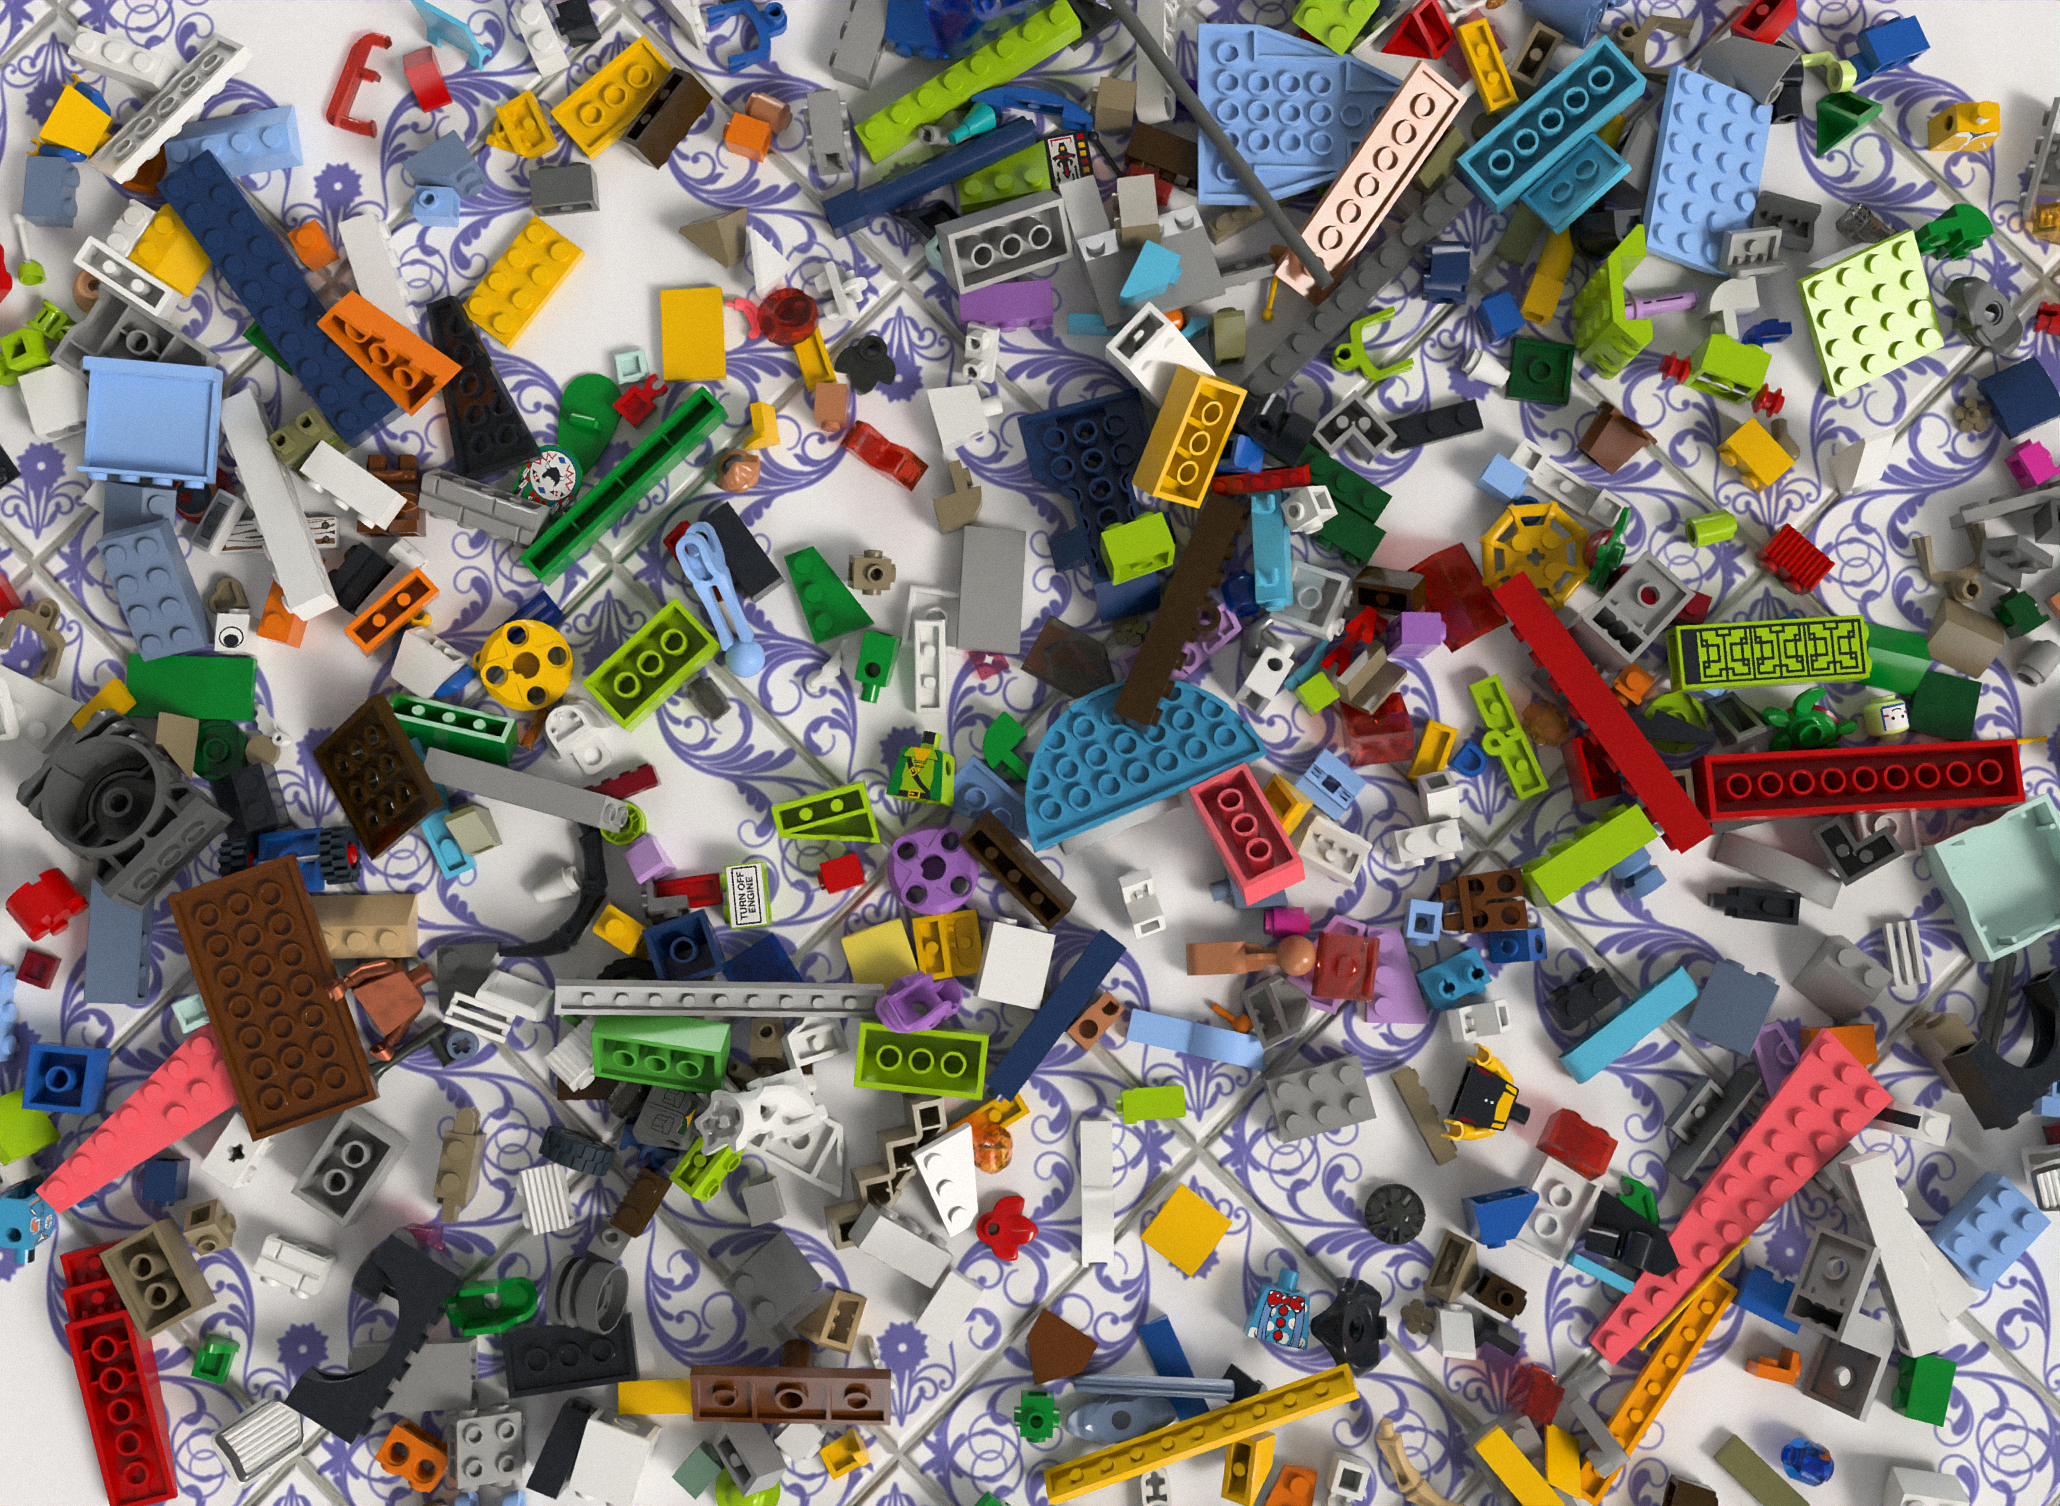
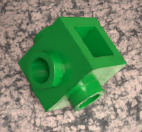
[1014,1390,1060,1443]

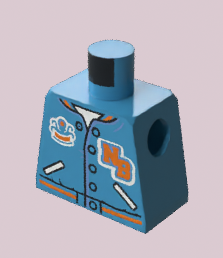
[0,1181,55,1264]

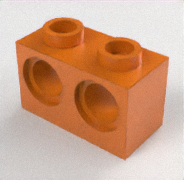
[374,1417,448,1493]

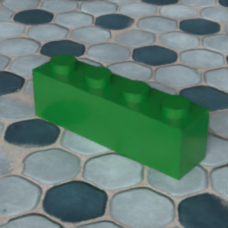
[388,692,519,766]

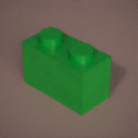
[1891,1353,1957,1427]

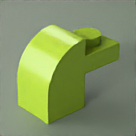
[0,327,54,387]

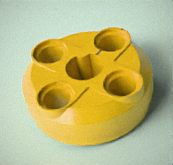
[479,619,573,711]

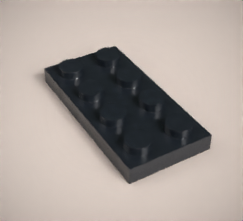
[501,1312,640,1399]

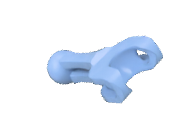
[675,521,765,678]

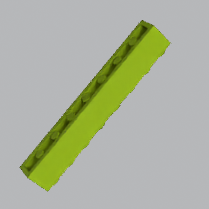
[854,0,1082,165]

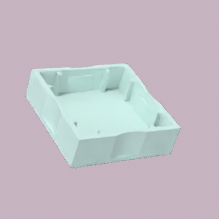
[1921,793,2060,962]

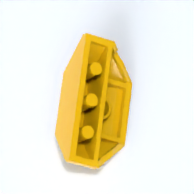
[128,203,212,300]

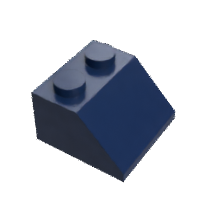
[642,909,729,981]

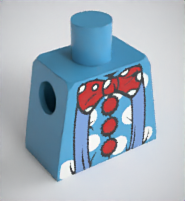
[1243,1267,1310,1351]

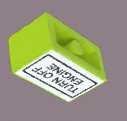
[720,862,773,930]

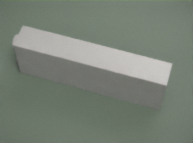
[424,747,628,833]

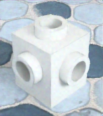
[1280,485,1338,534]

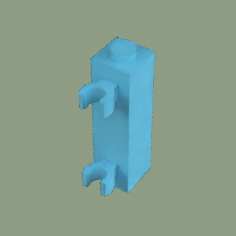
[1250,489,1294,612]

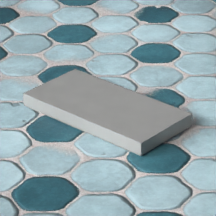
[956,525,1026,654]

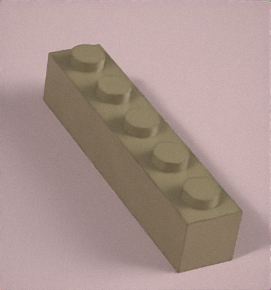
[1206,193,1300,245]
[1390,1066,1458,1166]

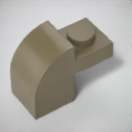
[932,460,982,535]

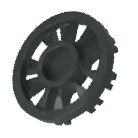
[1364,1183,1426,1245]

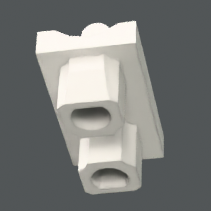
[814,261,868,322]
[962,321,1000,383]

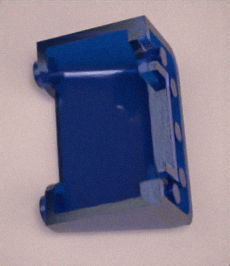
[923,0,1055,60]

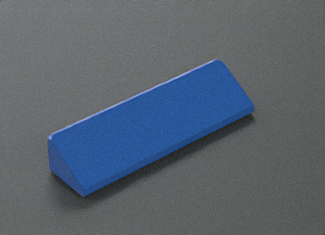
[1137,1314,1210,1422]

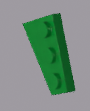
[784,546,875,645]

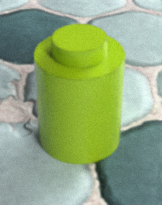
[1685,509,1737,549]

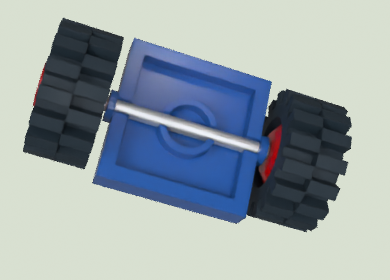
[218,825,362,892]

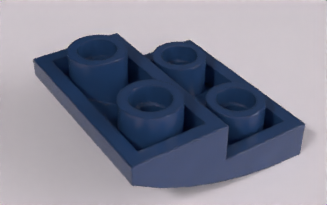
[1976,356,2060,440]

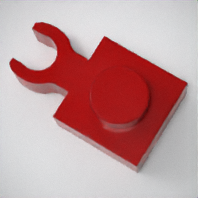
[612,374,668,430]

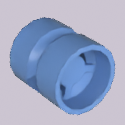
[1609,846,1667,902]

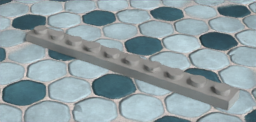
[554,979,885,1018]

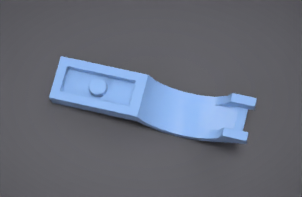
[1126,1008,1267,1071]

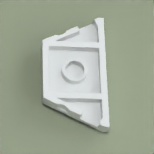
[745,1113,844,1197]

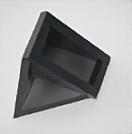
[889,200,960,248]

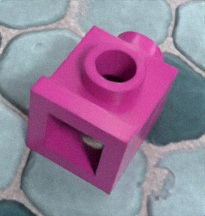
[2004,439,2060,490]

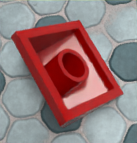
[1560,736,1623,805]

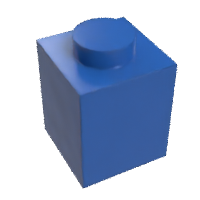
[1475,290,1525,344]

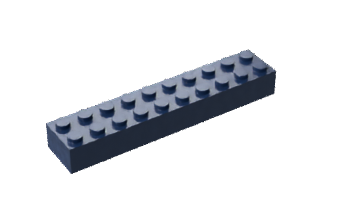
[156,149,405,448]

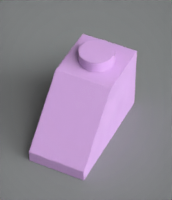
[624,835,677,886]

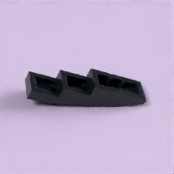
[1579,709,1717,744]

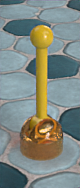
[1261,245,1288,321]

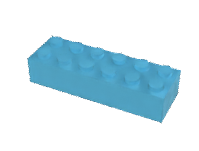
[1457,35,1647,216]

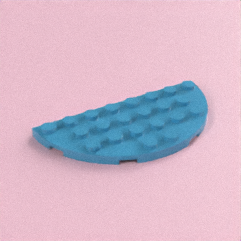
[1024,680,1268,853]

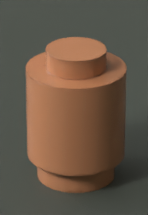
[745,92,793,134]

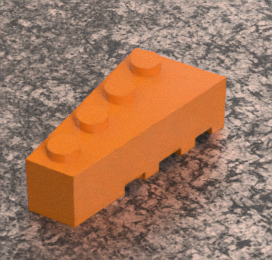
[317,290,463,417]

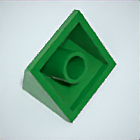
[1851,621,1932,696]

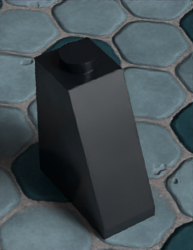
[526,1396,598,1500]

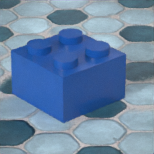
[21,1042,111,1115]

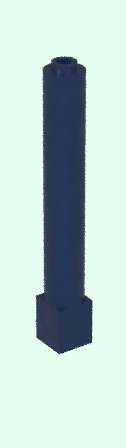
[821,116,1038,240]

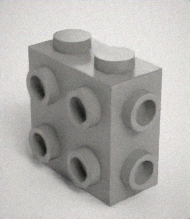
[447,1402,526,1492]

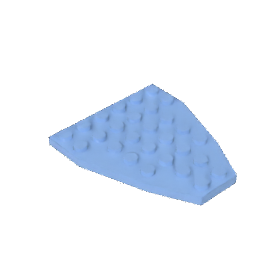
[1197,23,1403,206]

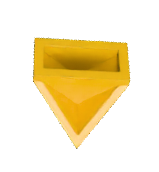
[1262,773,1315,837]

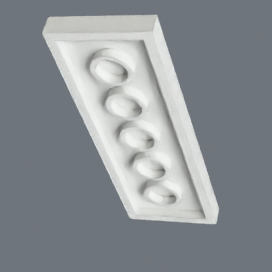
[88,34,253,184]

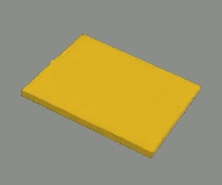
[1544,1421,1581,1500]

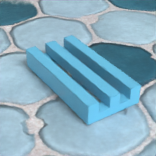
[1565,1251,1635,1294]

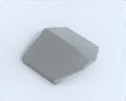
[1240,974,1311,1051]

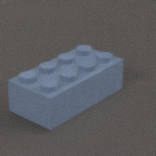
[96,518,214,662]

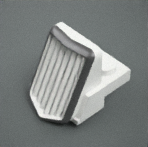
[2021,1144,2060,1212]
[210,1395,304,1489]

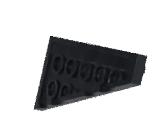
[426,295,544,481]

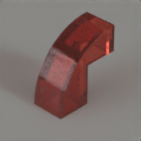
[840,420,929,492]

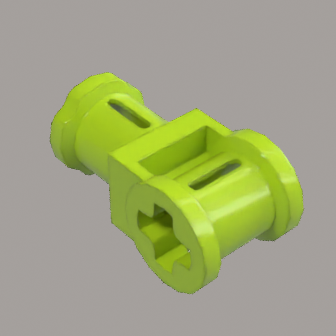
[26,299,77,344]

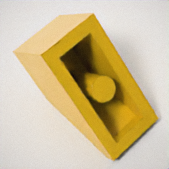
[1221,1431,1276,1506]

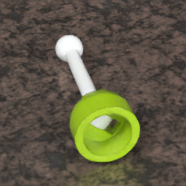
[12,213,46,286]

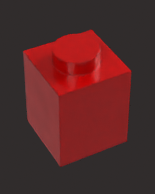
[816,852,867,895]

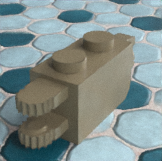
[433,1106,487,1223]

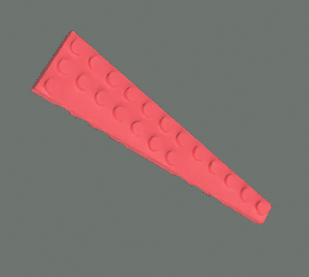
[1588,1027,1894,1366]

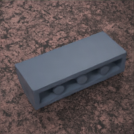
[83,877,155,1004]

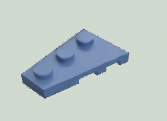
[941,755,1029,840]

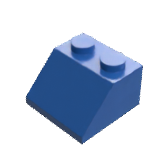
[1461,1186,1540,1249]

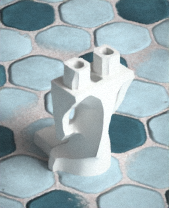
[694,1067,828,1156]

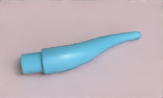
[1282,639,1330,691]

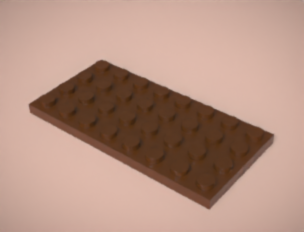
[166,853,380,1142]

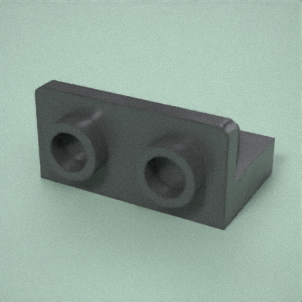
[1978,534,2054,589]

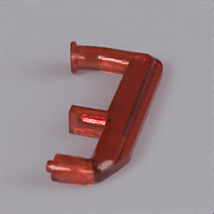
[326,32,392,139]

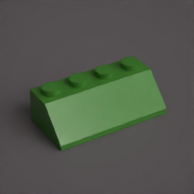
[591,1015,730,1095]

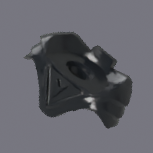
[1310,1277,1387,1378]

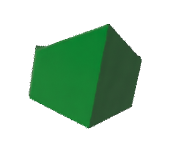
[1816,91,1883,158]

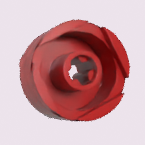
[5,868,90,942]

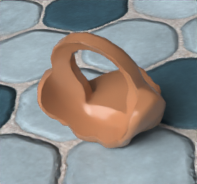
[714,449,761,494]

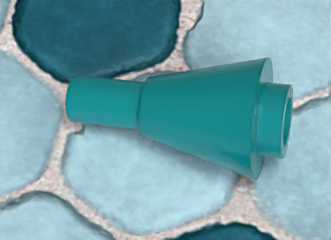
[947,101,996,145]

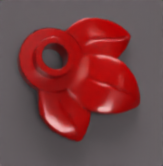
[975,1196,1039,1261]

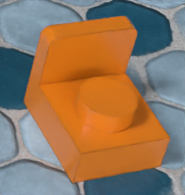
[1608,662,1655,710]
[1745,1347,1802,1385]

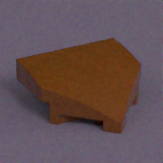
[1025,1308,1099,1385]

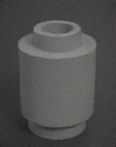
[2014,640,2060,687]

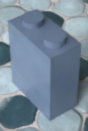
[1686,958,1780,1060]

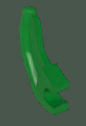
[1615,1175,1660,1227]

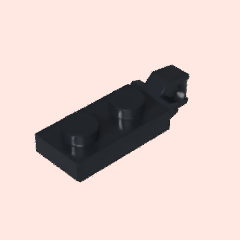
[1707,886,1801,926]

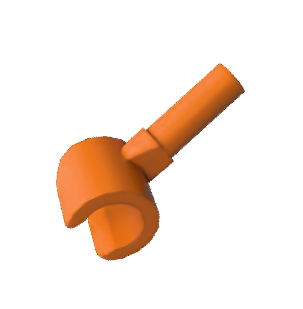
[1211,1003,1254,1034]

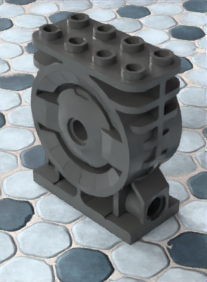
[16,708,234,912]

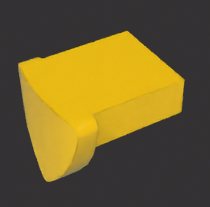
[742,401,781,451]
[819,1427,870,1480]

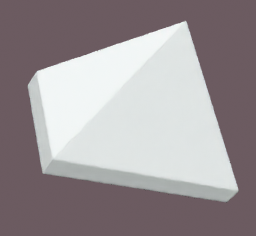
[749,230,793,300]

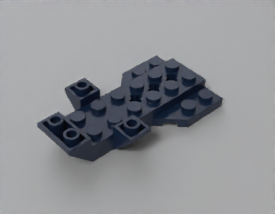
[1017,388,1177,624]

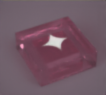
[968,651,1010,682]

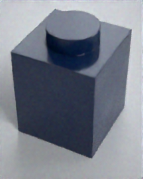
[142,1157,190,1207]

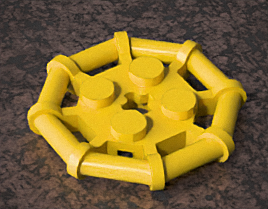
[1479,500,1589,611]

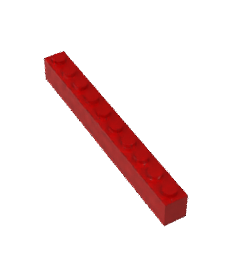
[1491,571,1715,854]

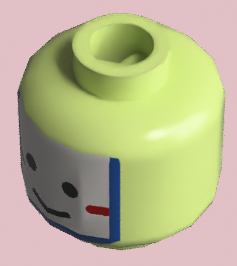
[1863,694,1909,742]

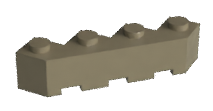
[823,1093,947,1250]

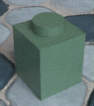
[672,1440,725,1500]

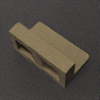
[1336,639,1407,715]

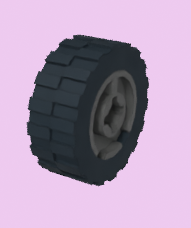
[539,1126,616,1176]

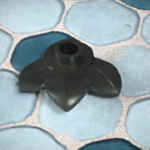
[834,335,896,396]

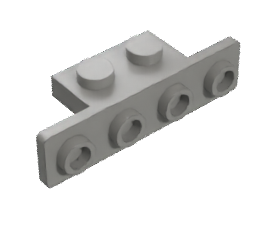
[2018,97,2060,222]

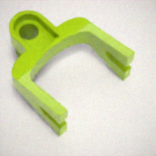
[1331,306,1414,382]

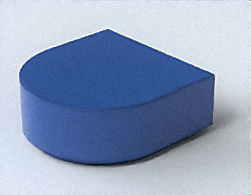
[1447,740,1487,778]

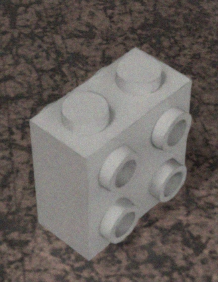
[802,88,854,176]

